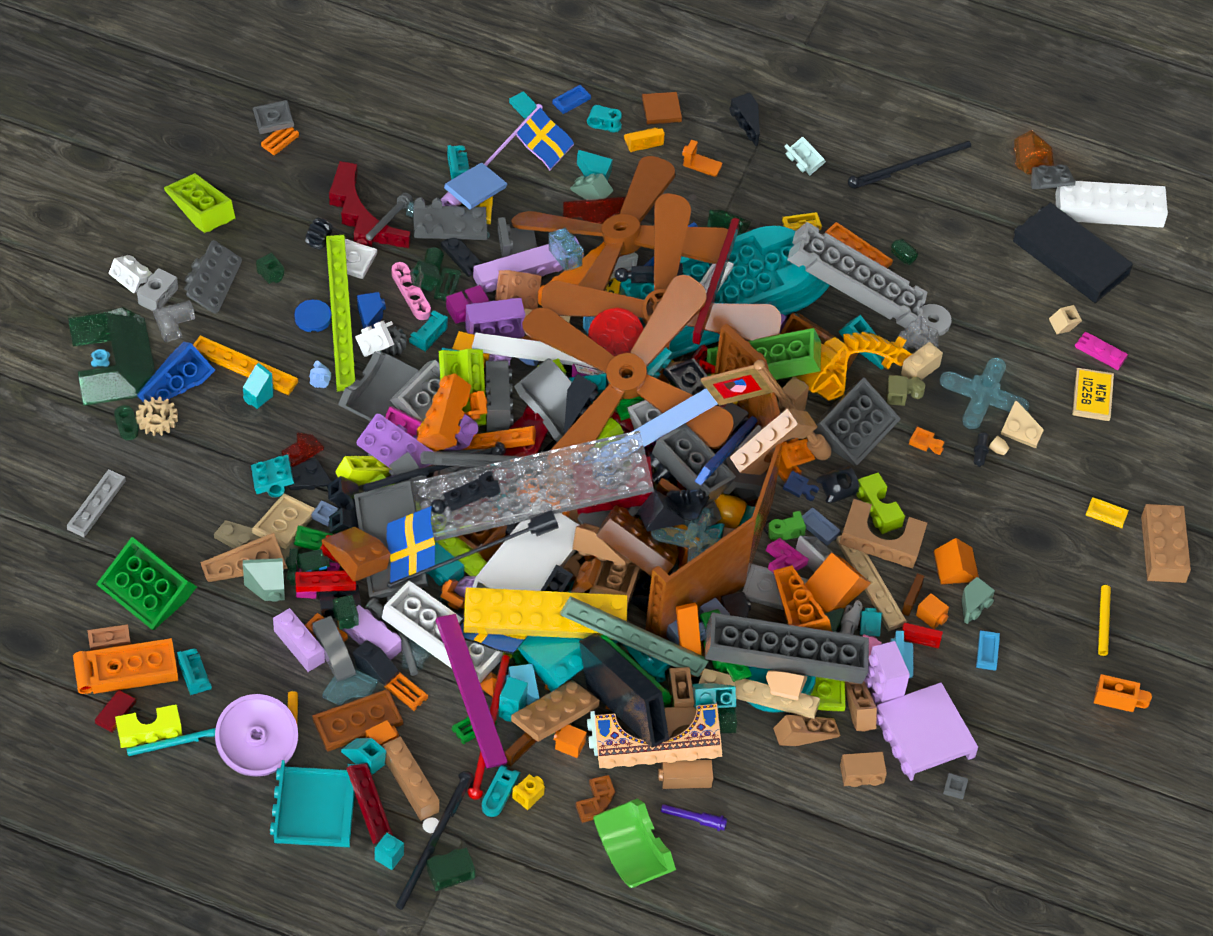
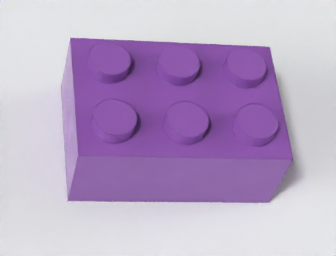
[465,298,525,339]

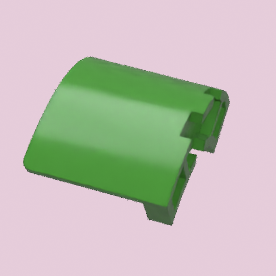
[593,798,676,888]

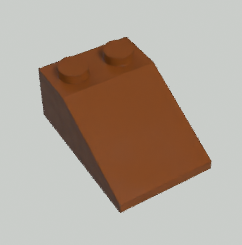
[322,527,391,582]

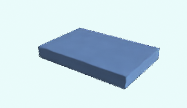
[444,162,507,209]

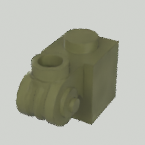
[886,375,925,406]

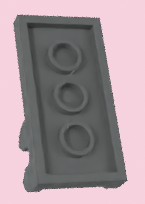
[413,197,487,240]

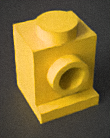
[512,774,545,810]

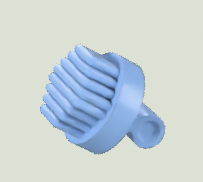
[309,361,331,388]

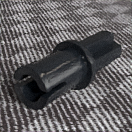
[974,432,990,467]

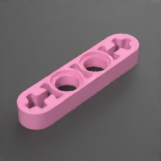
[392,262,431,320]

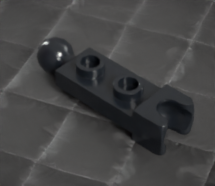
[615,263,683,283]
[430,471,501,514]

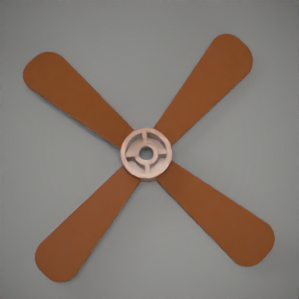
[511,156,732,291]
[541,193,781,384]
[522,275,734,474]

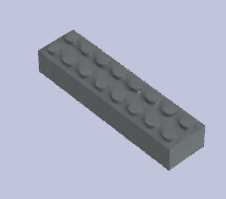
[705,613,869,684]

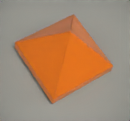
[480,672,506,697]

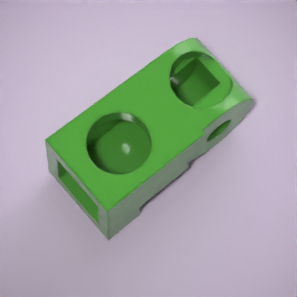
[768,511,806,541]

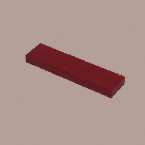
[346,763,393,844]

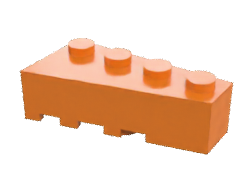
[417,373,472,451]

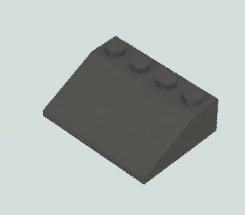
[813,377,900,466]

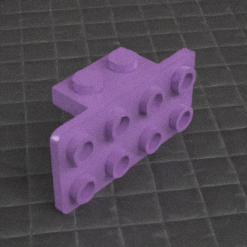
[357,414,433,468]

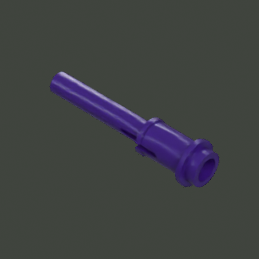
[661,804,727,832]

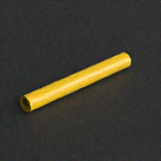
[1098,585,1111,656]

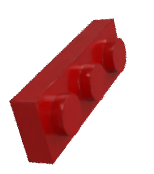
[295,571,356,592]

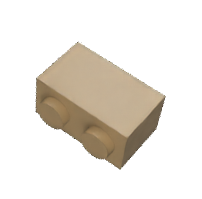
[901,342,943,380]

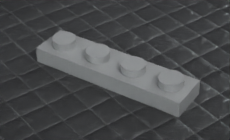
[67,469,126,537]

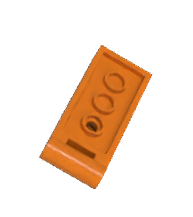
[73,638,178,694]

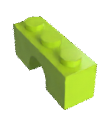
[856,472,905,534]

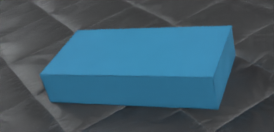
[976,630,1000,671]

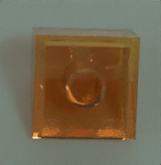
[1014,130,1054,175]

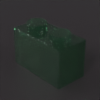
[427,847,475,891]

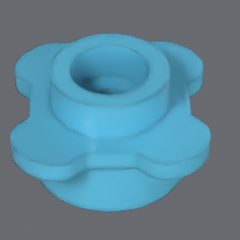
[91,349,110,367]

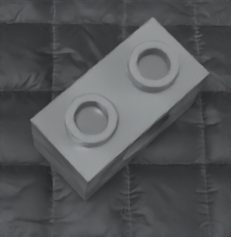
[137,268,178,313]

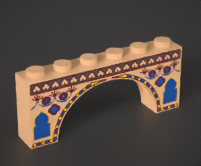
[595,704,722,769]

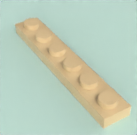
[699,668,820,719]

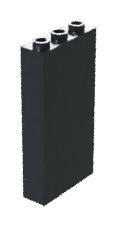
[1013,202,1133,303]
[579,633,669,748]

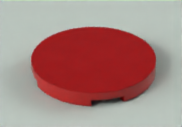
[588,308,643,356]

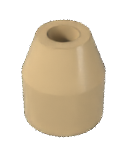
[989,436,1010,455]

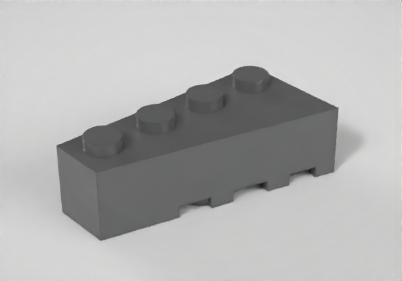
[485,361,513,433]

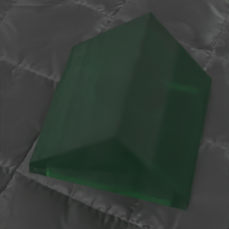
[707,209,751,236]

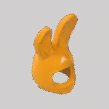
[714,493,747,529]

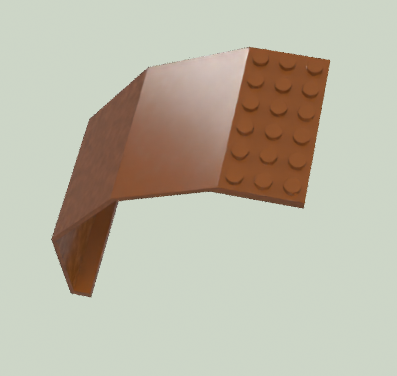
[645,323,783,641]

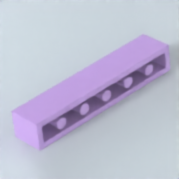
[473,236,584,293]

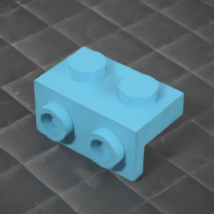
[890,631,913,678]

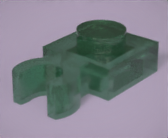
[286,548,302,586]

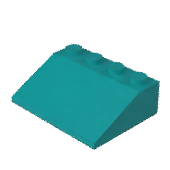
[518,636,618,692]

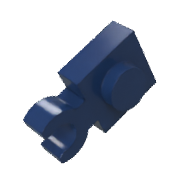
[782,471,819,501]

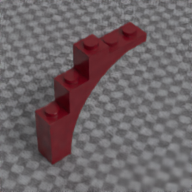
[329,161,411,248]

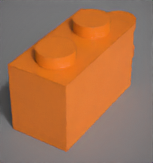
[1094,674,1152,712]

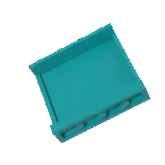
[270,760,356,847]

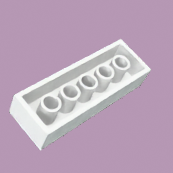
[1055,181,1168,227]
[382,581,503,683]

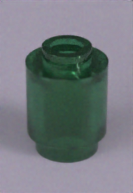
[891,239,918,265]
[423,247,444,275]

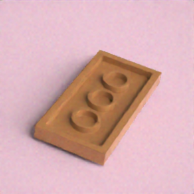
[511,680,600,742]

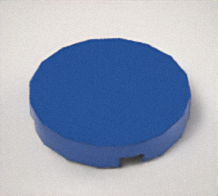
[294,299,332,332]

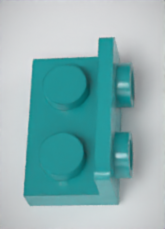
[623,644,668,678]

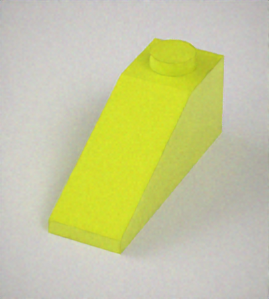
[335,456,391,486]

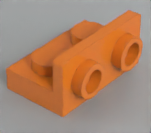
[781,438,815,469]

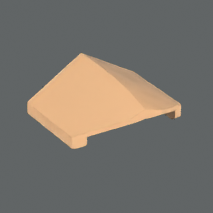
[766,670,807,700]

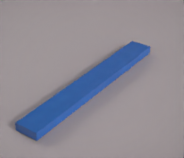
[695,416,757,485]

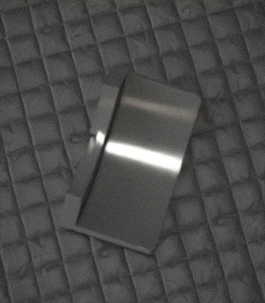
[338,351,419,421]
[514,358,590,442]

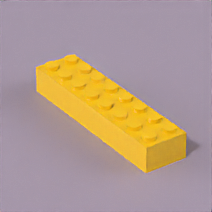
[463,587,627,640]

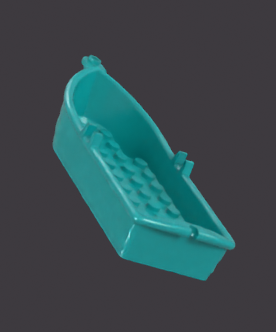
[619,226,830,360]

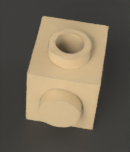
[1049,305,1082,334]

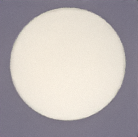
[423,817,439,833]

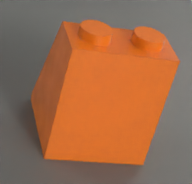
[805,552,871,616]

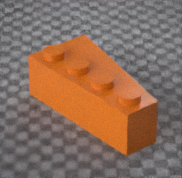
[773,565,832,632]

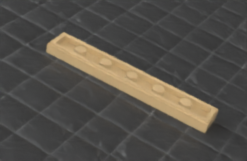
[836,536,907,631]

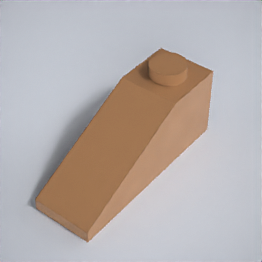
[845,681,877,732]

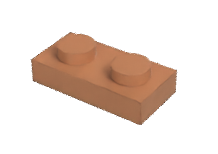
[88,624,131,651]

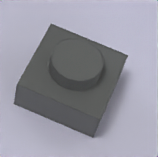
[943,773,968,800]

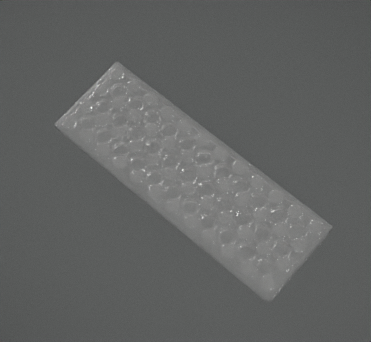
[412,430,654,541]

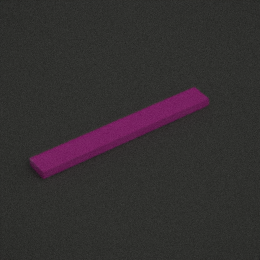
[435,614,507,769]

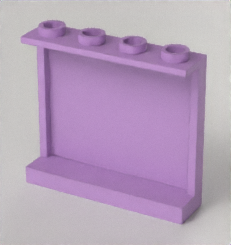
[876,683,978,781]

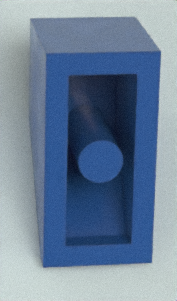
[357,292,386,329]

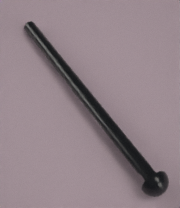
[848,141,971,189]
[363,442,506,492]
[396,771,474,910]

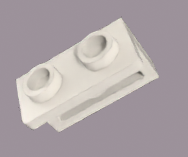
[109,255,152,293]
[355,320,394,357]

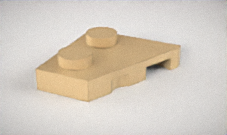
[1001,401,1043,448]

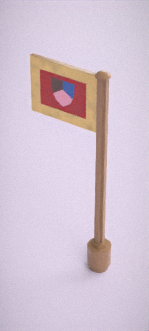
[701,360,831,460]

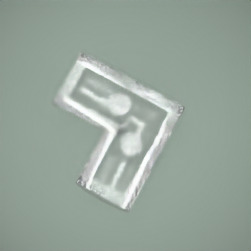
[153,300,195,342]

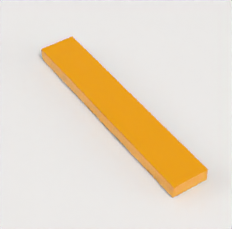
[193,335,298,395]

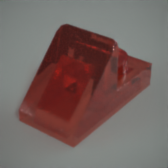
[281,433,324,467]

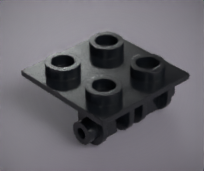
[667,489,710,521]

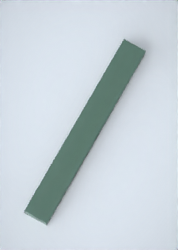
[560,596,708,677]

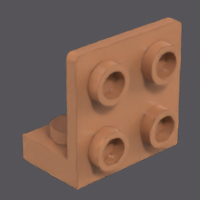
[495,270,541,310]

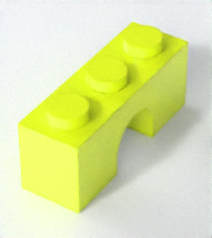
[115,705,182,748]

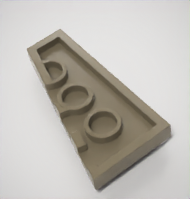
[214,520,301,565]

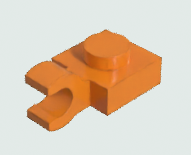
[909,427,944,455]

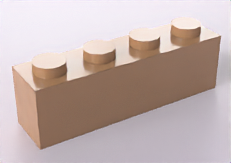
[382,736,439,821]

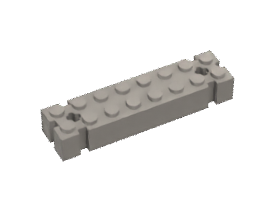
[787,222,928,330]

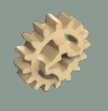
[136,397,178,436]

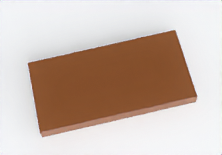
[312,689,403,752]

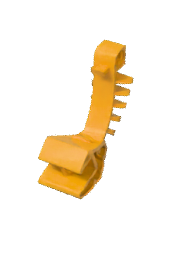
[792,332,912,401]

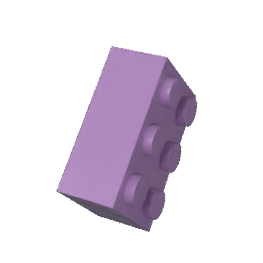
[864,641,910,705]

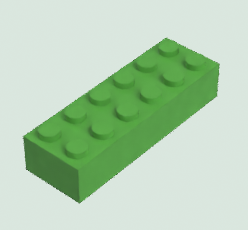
[707,328,821,380]

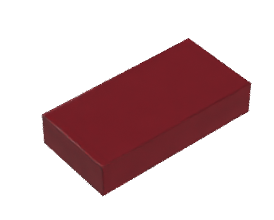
[95,690,136,733]

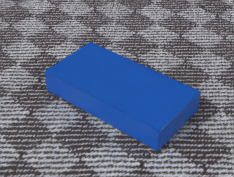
[552,85,591,114]

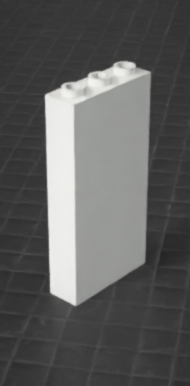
[472,499,580,591]

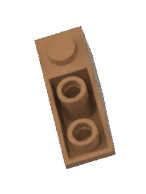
[572,523,631,566]
[773,715,840,746]

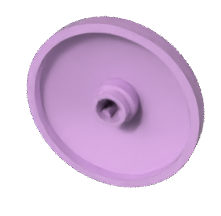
[215,694,298,776]

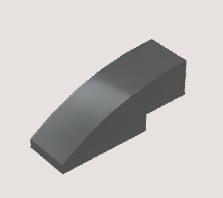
[313,616,356,682]

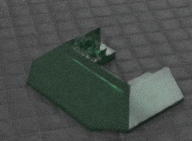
[67,307,155,406]

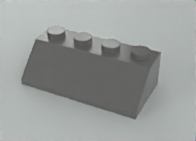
[652,424,737,506]

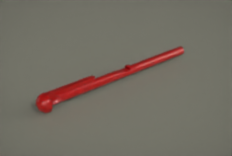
[467,655,510,800]

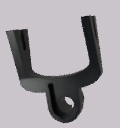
[639,444,677,485]

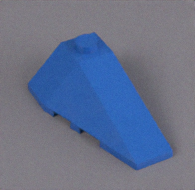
[137,342,215,403]

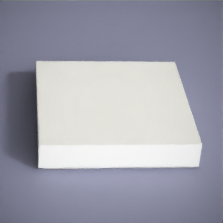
[345,239,377,279]

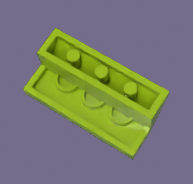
[439,349,487,426]

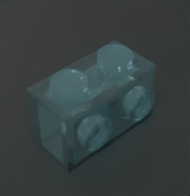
[549,228,584,271]

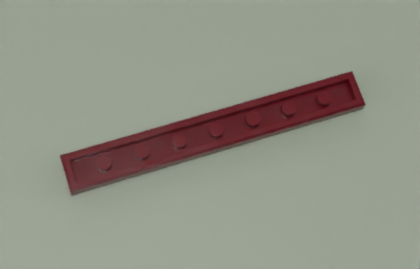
[692,218,740,345]

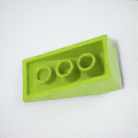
[164,173,235,233]

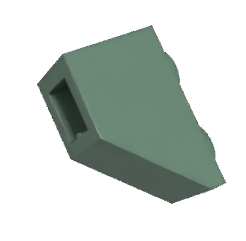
[570,173,613,203]
[962,577,995,624]

